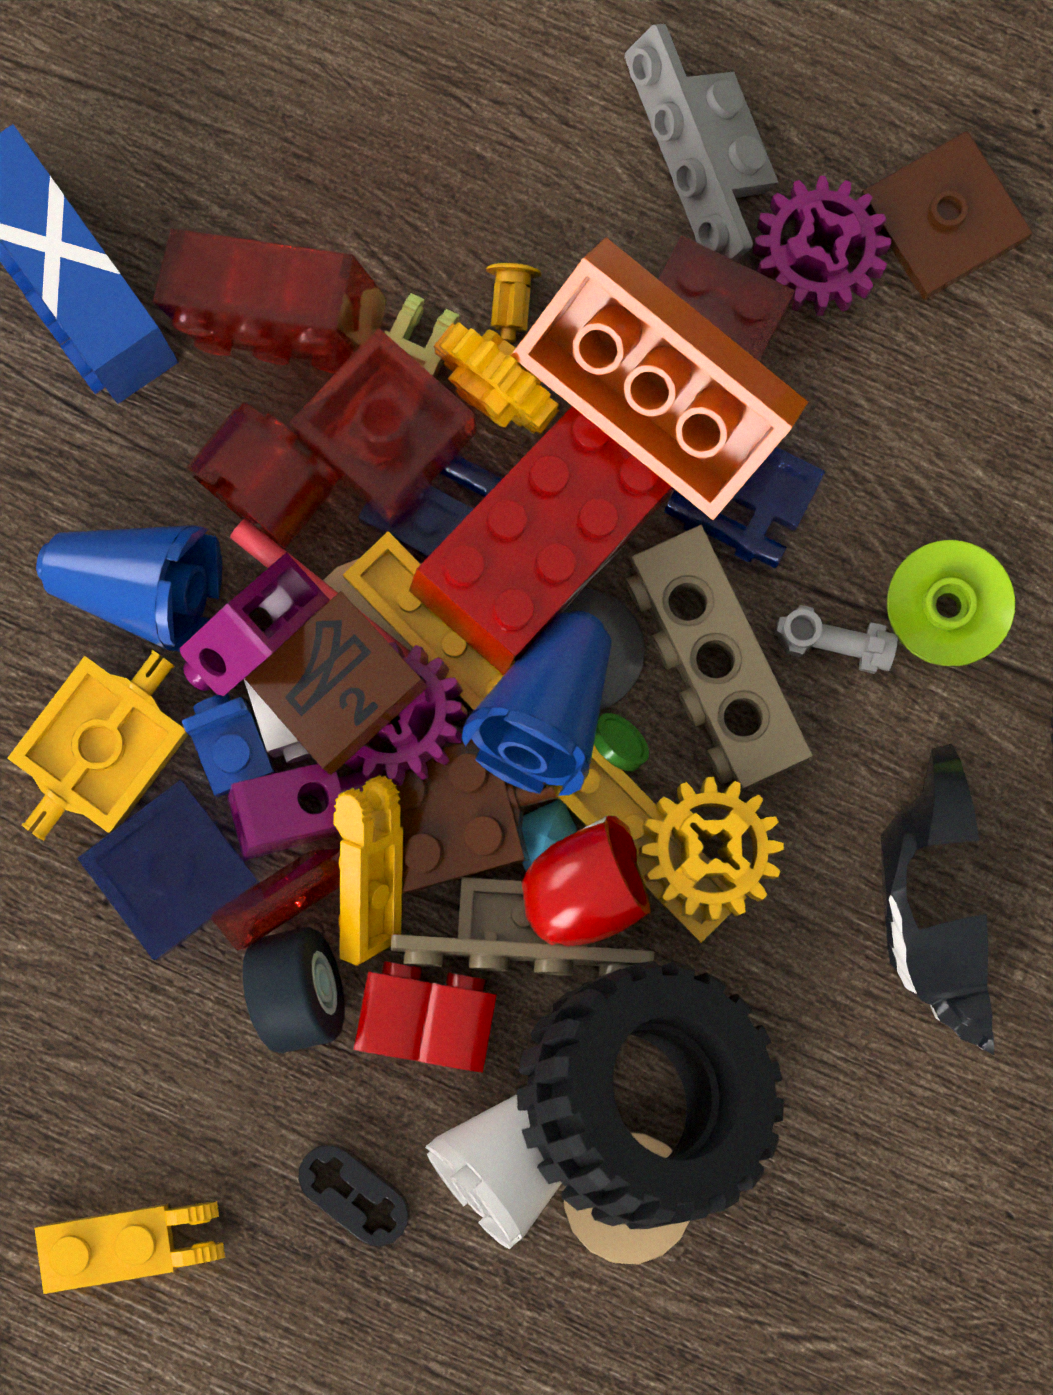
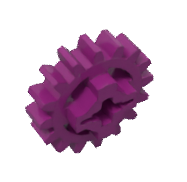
[752,176,891,316]
[345,642,468,786]

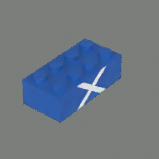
[0,124,179,404]

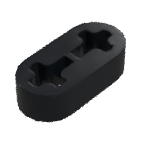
[298,1143,410,1246]

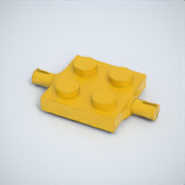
[7,650,188,841]

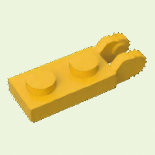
[334,775,403,966]
[35,1201,225,1294]

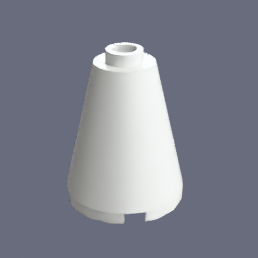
[426,1094,562,1249]

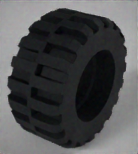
[517,961,784,1229]

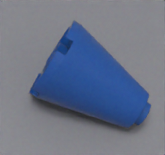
[36,525,223,652]
[462,611,612,796]

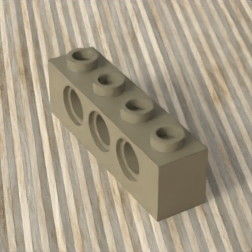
[624,525,813,792]

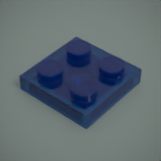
[77,780,261,961]

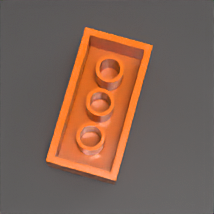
[511,237,808,520]

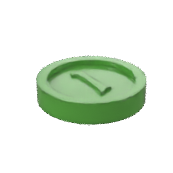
[594,713,649,771]

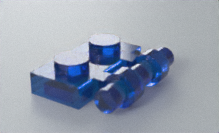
[663,447,826,569]

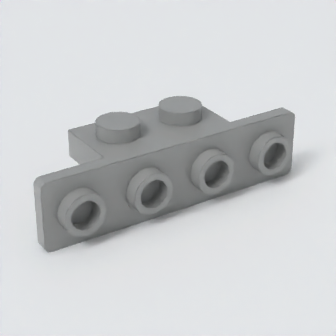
[625,24,778,273]

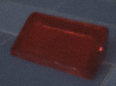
[211,849,340,951]

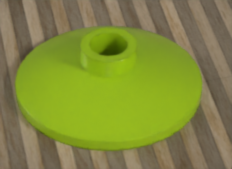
[887,540,1015,667]

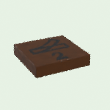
[244,591,428,775]

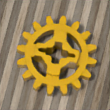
[433,322,559,434]
[639,777,784,921]

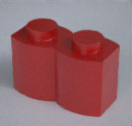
[354,961,497,1073]

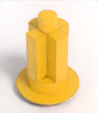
[486,263,542,343]

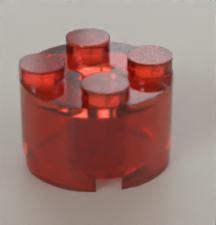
[186,402,341,549]

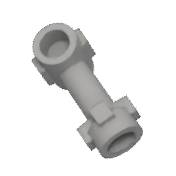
[774,605,898,674]

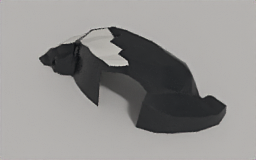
[881,744,994,1055]

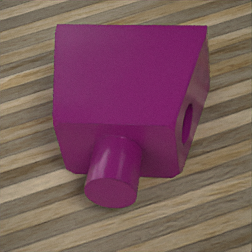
[180,552,329,696]
[227,764,369,861]

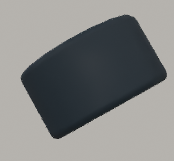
[242,927,345,1053]

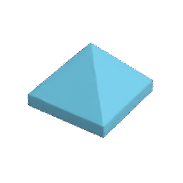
[522,799,578,872]

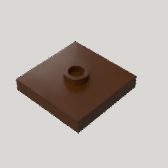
[860,130,1033,300]

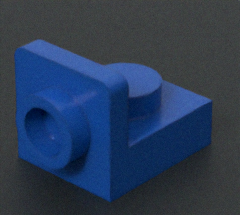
[182,693,276,798]

